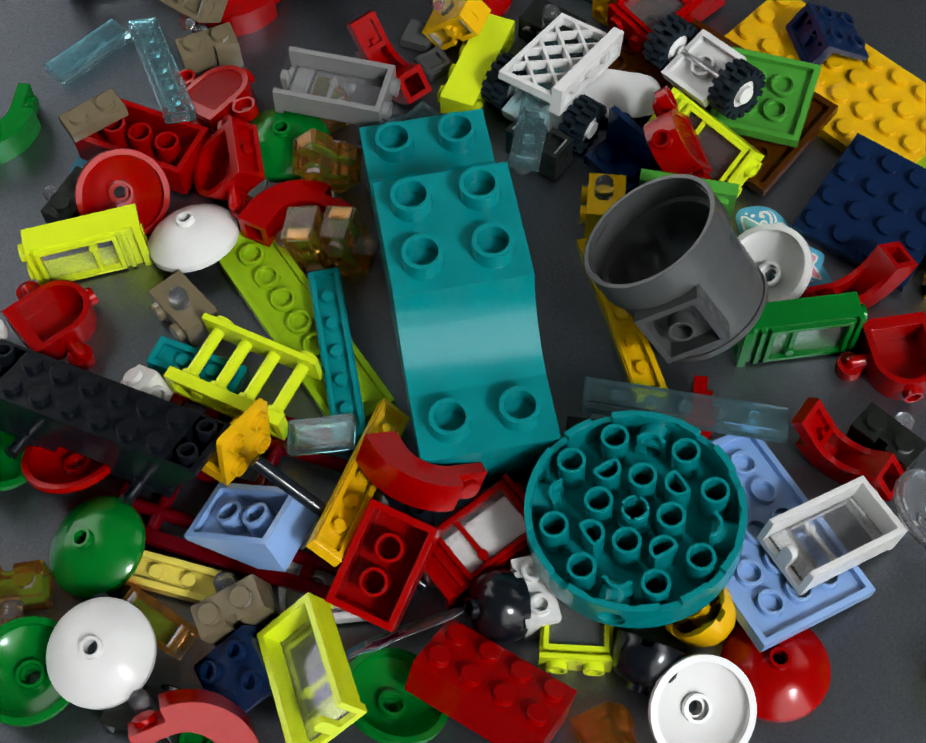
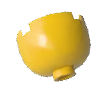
[665,586,737,648]

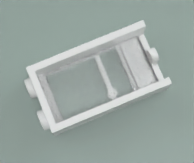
[756,476,908,596]

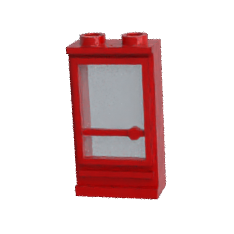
[607,0,718,57]
[423,474,529,610]

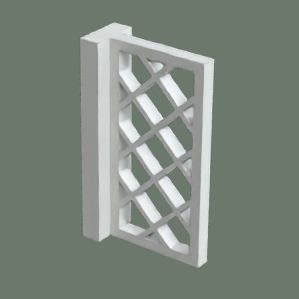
[498,13,624,116]

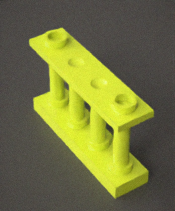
[163,313,324,440]

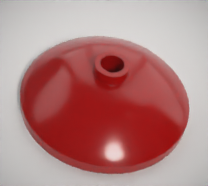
[75,148,170,236]
[21,446,111,494]
[720,624,831,723]

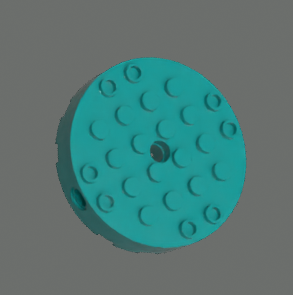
[524,410,748,629]

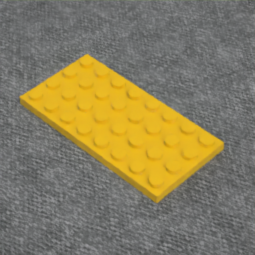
[724,0,926,164]

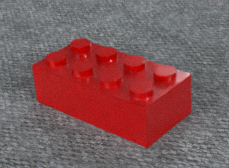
[74,92,210,195]
[404,618,578,743]

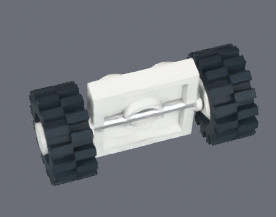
[643,14,766,120]
[480,52,607,154]

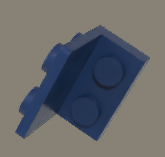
[785,2,869,65]
[584,105,655,194]
[194,625,273,714]

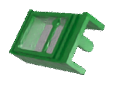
[731,291,868,367]

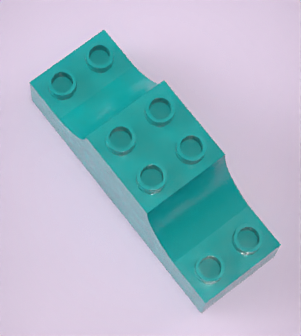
[359,109,561,488]

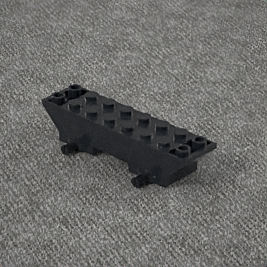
[0,339,231,506]

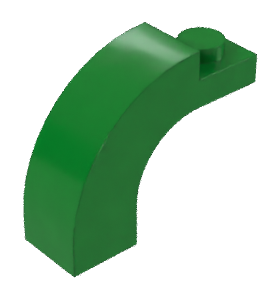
[0,83,42,165]

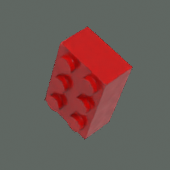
[324,498,442,633]

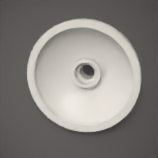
[147,203,239,273]
[738,224,813,302]
[46,597,157,710]
[648,653,757,743]

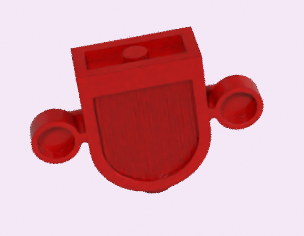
[171,65,259,137]
[643,86,713,180]
[194,114,265,219]
[1,280,99,371]
[834,311,926,403]

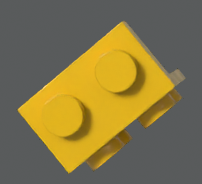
[201,398,271,486]

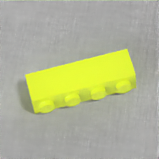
[437,14,515,115]

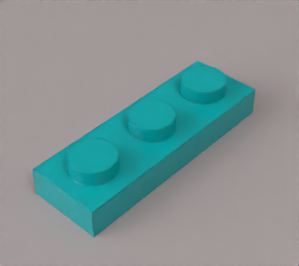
[146,335,250,394]

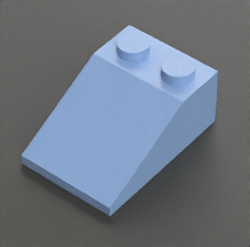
[184,482,318,572]

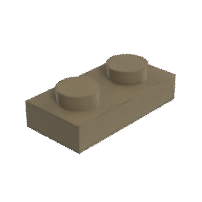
[58,88,129,143]

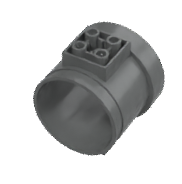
[584,174,768,364]

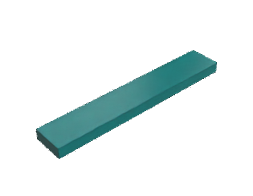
[307,267,366,447]

